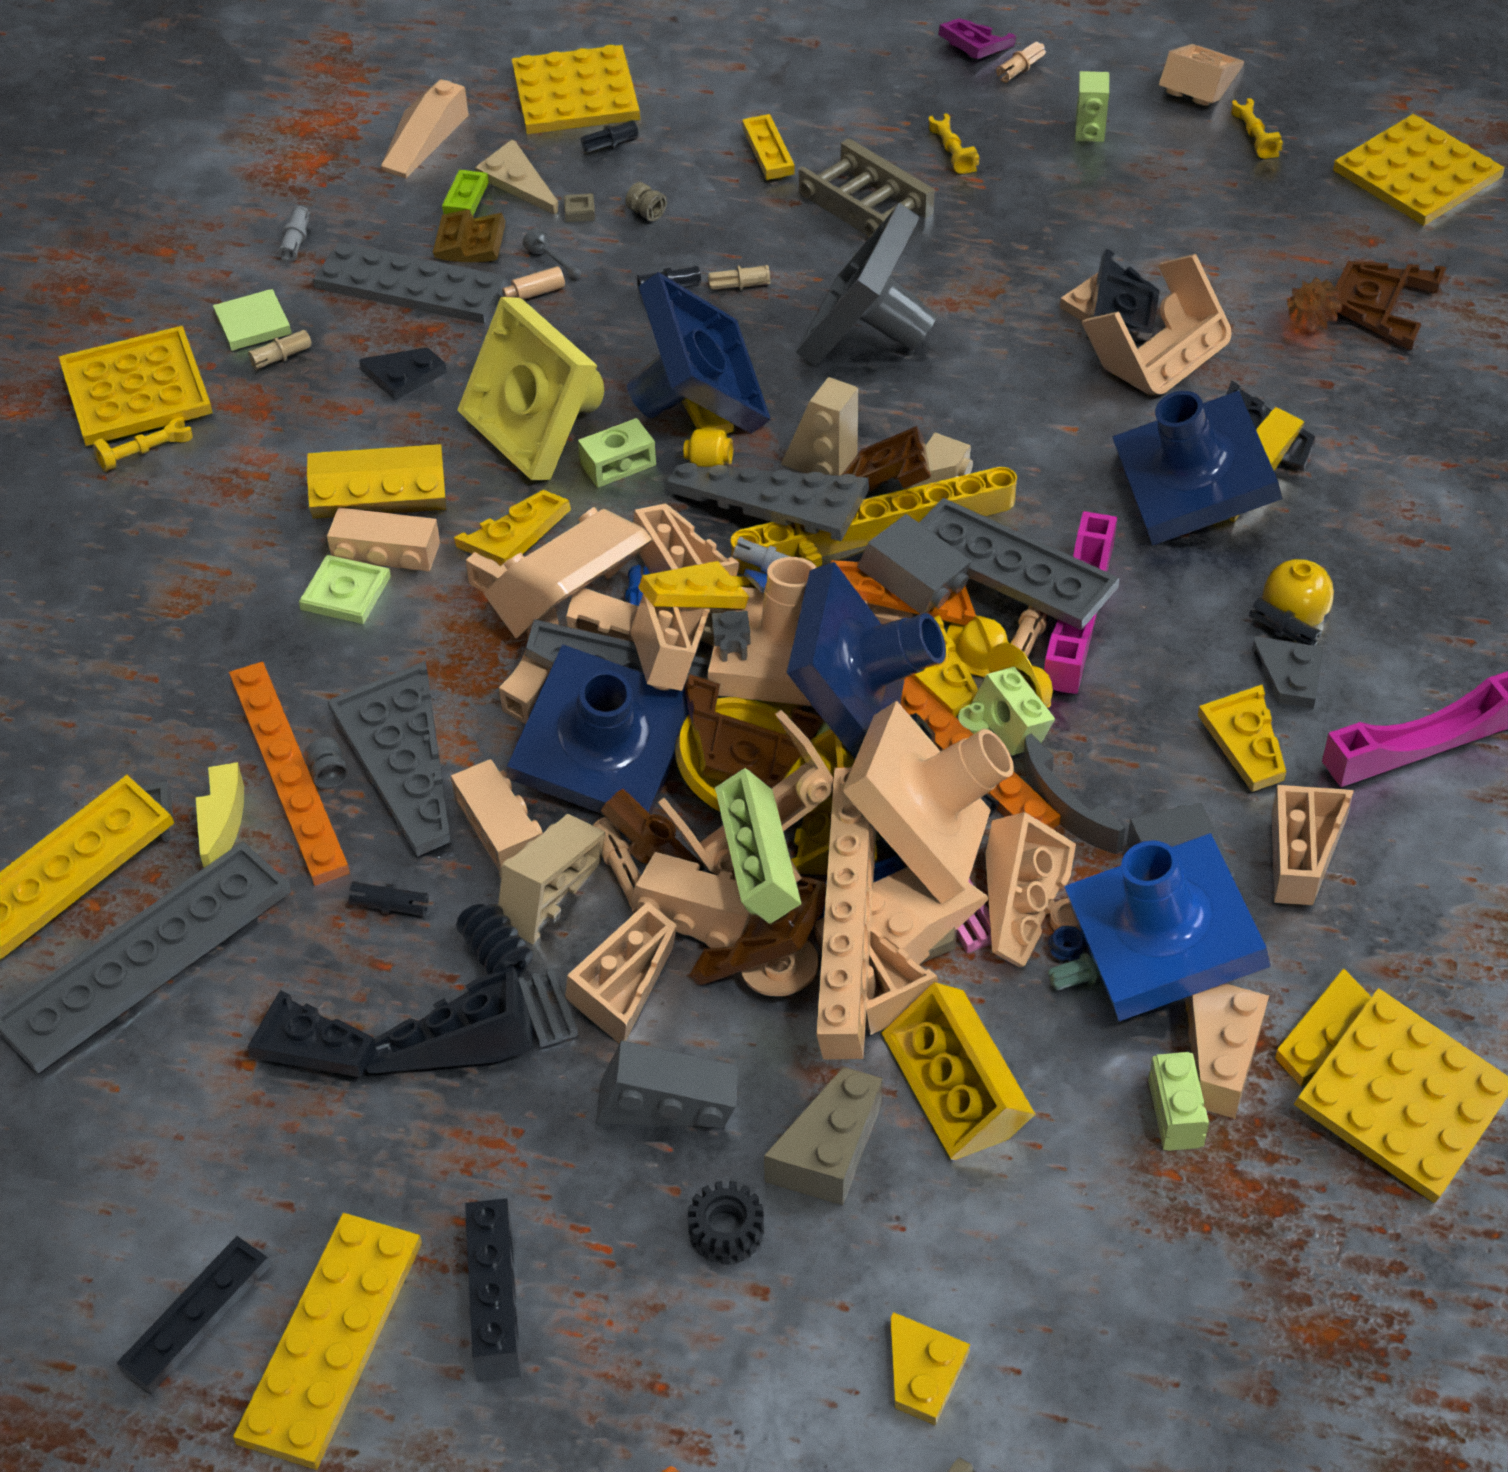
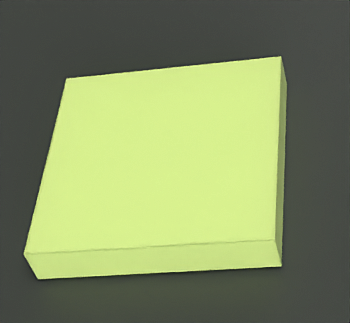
[213,289,292,351]
[299,554,391,624]

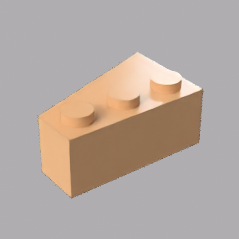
[566,588,639,642]
[631,594,710,691]
[1271,785,1354,905]
[630,852,752,948]
[1185,983,1269,1119]

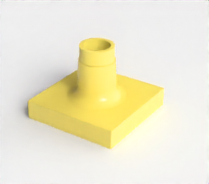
[457,297,604,480]

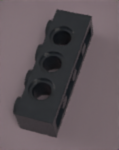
[465,1198,521,1382]

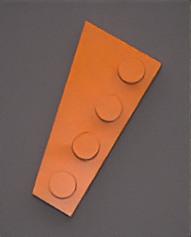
[830,560,976,625]

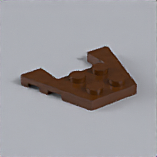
[1328,261,1447,350]
[842,426,931,491]
[684,674,823,789]
[689,875,827,985]

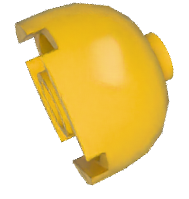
[1262,559,1334,626]

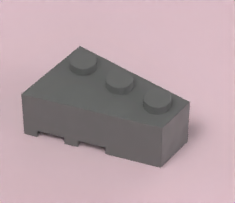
[596,1040,739,1128]

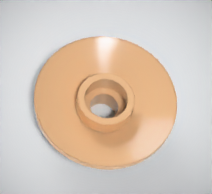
[741,940,819,996]

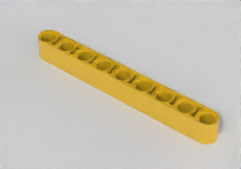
[730,467,1017,574]

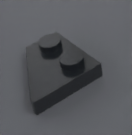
[359,347,447,401]

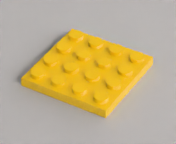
[512,45,640,134]
[1333,114,1505,226]
[58,325,213,446]
[1294,988,1508,1204]

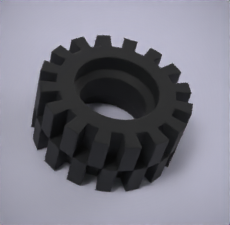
[688,1181,764,1265]

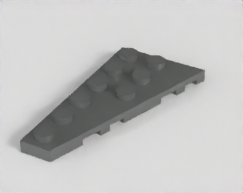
[667,463,869,541]

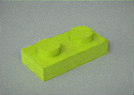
[442,169,489,215]

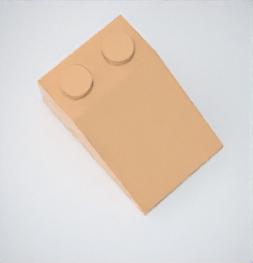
[1159,44,1244,106]
[871,867,988,965]

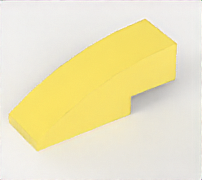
[196,762,244,868]

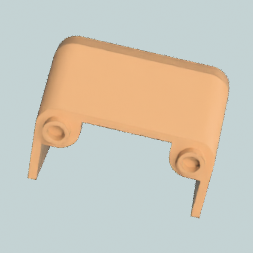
[1081,254,1231,396]
[483,507,653,639]
[658,710,834,874]

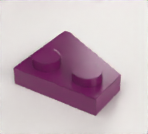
[938,18,1016,59]

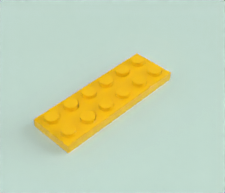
[0,775,175,960]
[233,1213,422,1470]

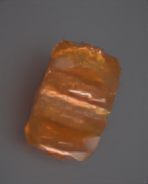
[1287,276,1342,333]

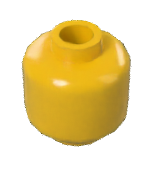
[683,429,733,467]

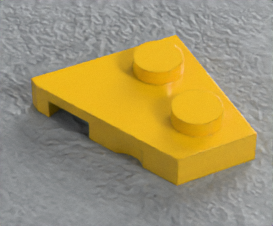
[890,1312,970,1426]

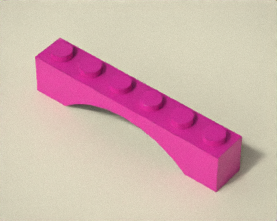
[1044,511,1117,694]
[1322,671,1508,787]

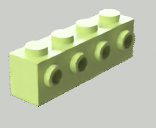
[715,768,801,924]

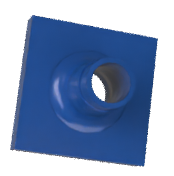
[1064,833,1271,1021]

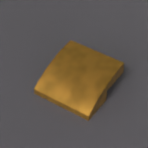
[433,209,506,263]

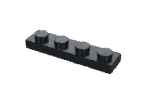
[117,1236,271,1394]

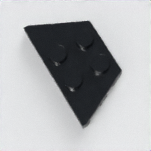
[1086,249,1160,341]

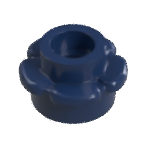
[1048,926,1087,962]

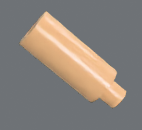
[502,266,565,300]

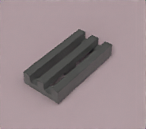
[519,967,578,1048]

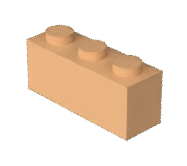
[327,508,440,571]
[451,759,543,872]

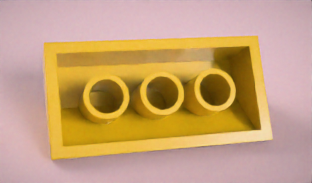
[307,444,447,519]
[882,982,1036,1160]

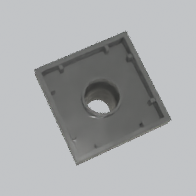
[796,203,937,367]

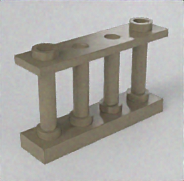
[799,138,935,237]

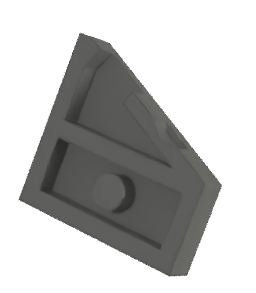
[1252,636,1323,709]

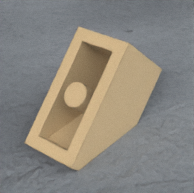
[904,433,973,490]

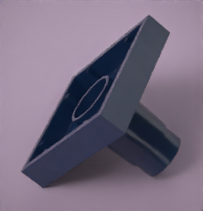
[627,272,771,434]
[1112,390,1283,546]
[787,562,946,759]
[507,644,689,814]

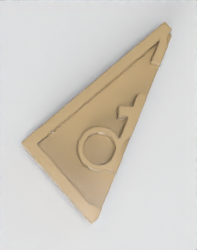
[475,140,558,214]

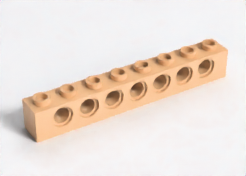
[816,768,876,1060]

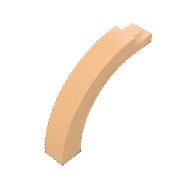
[466,552,559,724]

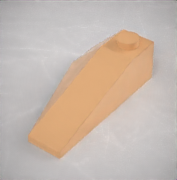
[381,79,468,178]
[985,812,1076,968]

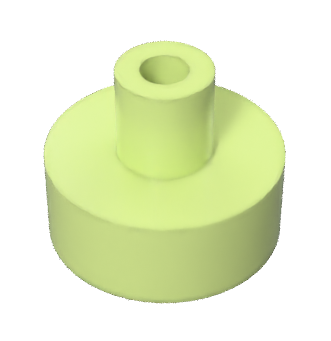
[958,702,993,734]

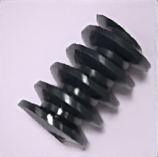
[456,904,533,977]

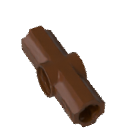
[601,789,705,871]

